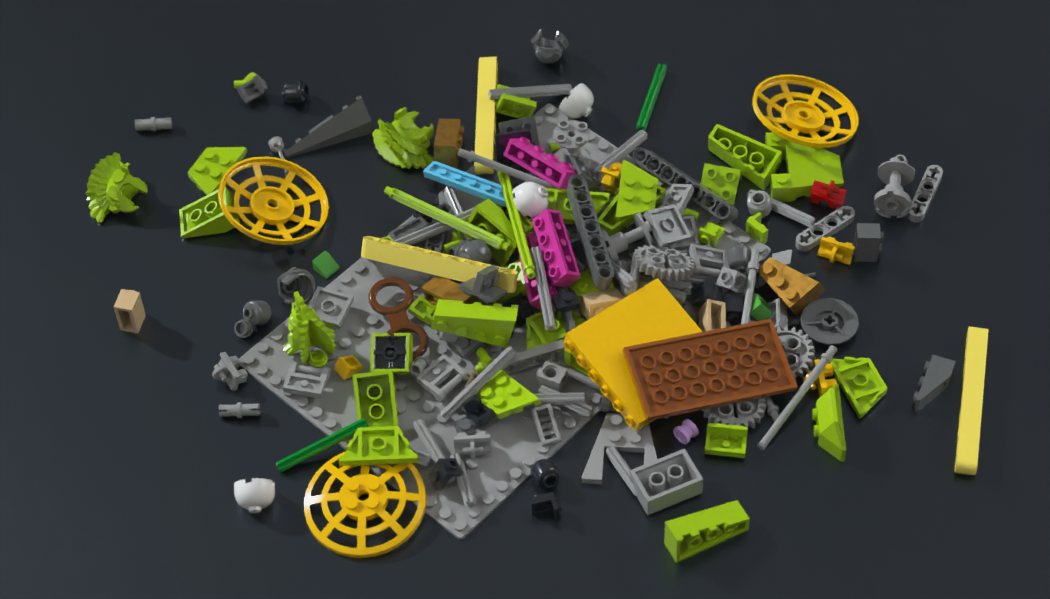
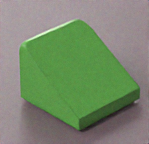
[312,251,340,279]
[750,293,772,321]

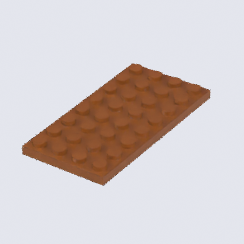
[623,318,798,421]

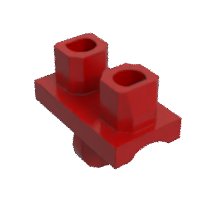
[810,180,846,209]

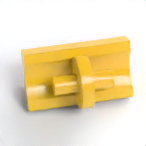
[601,162,622,196]
[818,236,855,265]
[803,359,837,397]

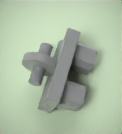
[212,352,248,391]
[454,431,491,459]

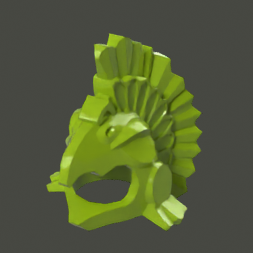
[372,107,434,169]
[85,152,147,224]
[283,291,336,366]

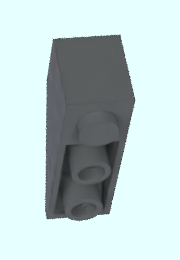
[912,354,956,412]

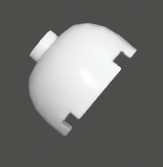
[559,83,594,119]
[512,182,548,220]
[234,478,275,513]

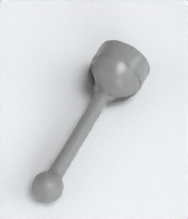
[268,137,289,175]

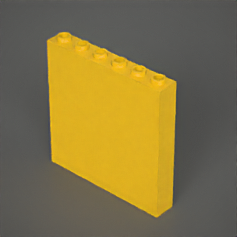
[563,278,702,432]

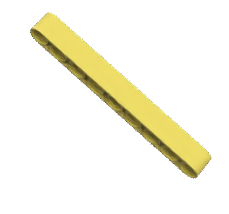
[474,57,498,175]
[361,236,518,293]
[955,326,988,475]

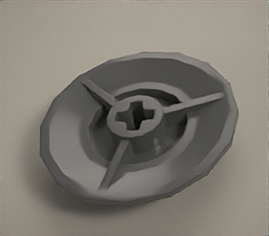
[800,298,859,345]

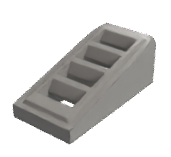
[531,403,562,447]

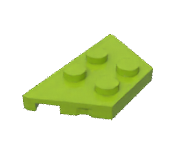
[188,147,247,195]
[615,160,658,222]
[546,188,610,225]
[526,311,586,350]
[831,357,887,419]
[476,370,541,419]
[339,426,418,466]

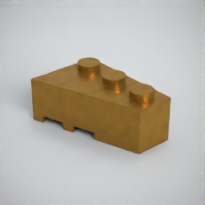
[434,119,464,169]
[758,257,825,316]
[421,275,479,305]

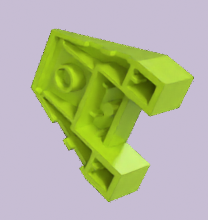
[765,132,844,202]

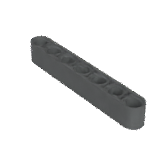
[633,147,738,222]
[566,174,614,290]

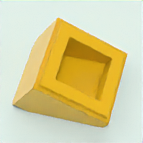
[334,355,364,380]

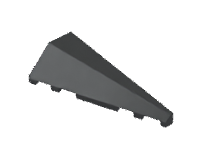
[282,96,373,158]

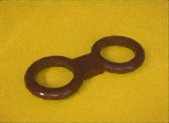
[368,277,429,361]

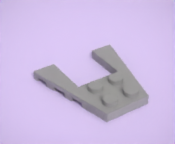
[581,413,657,484]

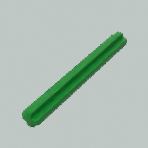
[636,64,667,131]
[276,418,369,472]

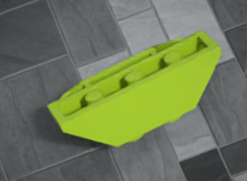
[812,384,846,461]

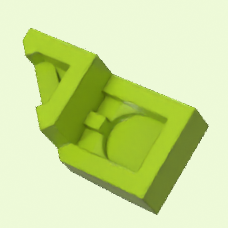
[408,296,436,325]

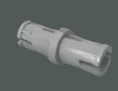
[135,117,172,131]
[219,402,260,418]

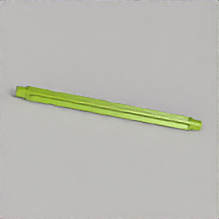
[498,171,535,279]
[384,186,512,252]

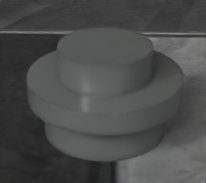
[234,319,253,338]
[456,419,476,435]

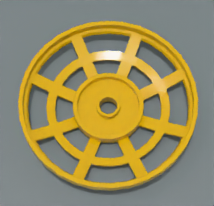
[752,75,859,148]
[218,156,329,245]
[304,452,426,558]

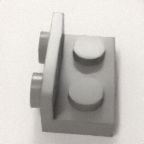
[660,184,694,216]

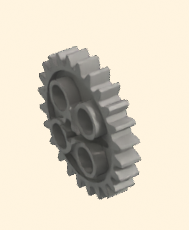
[632,244,695,281]
[777,326,815,382]
[701,397,766,428]

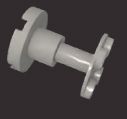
[553,120,590,167]
[874,157,915,218]
[601,213,656,263]

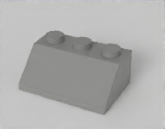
[630,449,703,515]

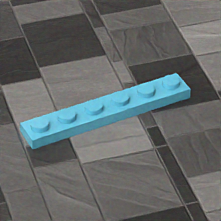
[423,161,515,207]

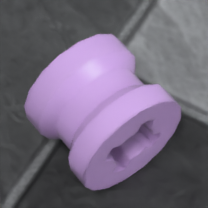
[673,419,699,444]

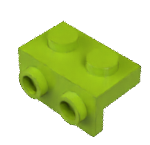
[705,423,748,458]

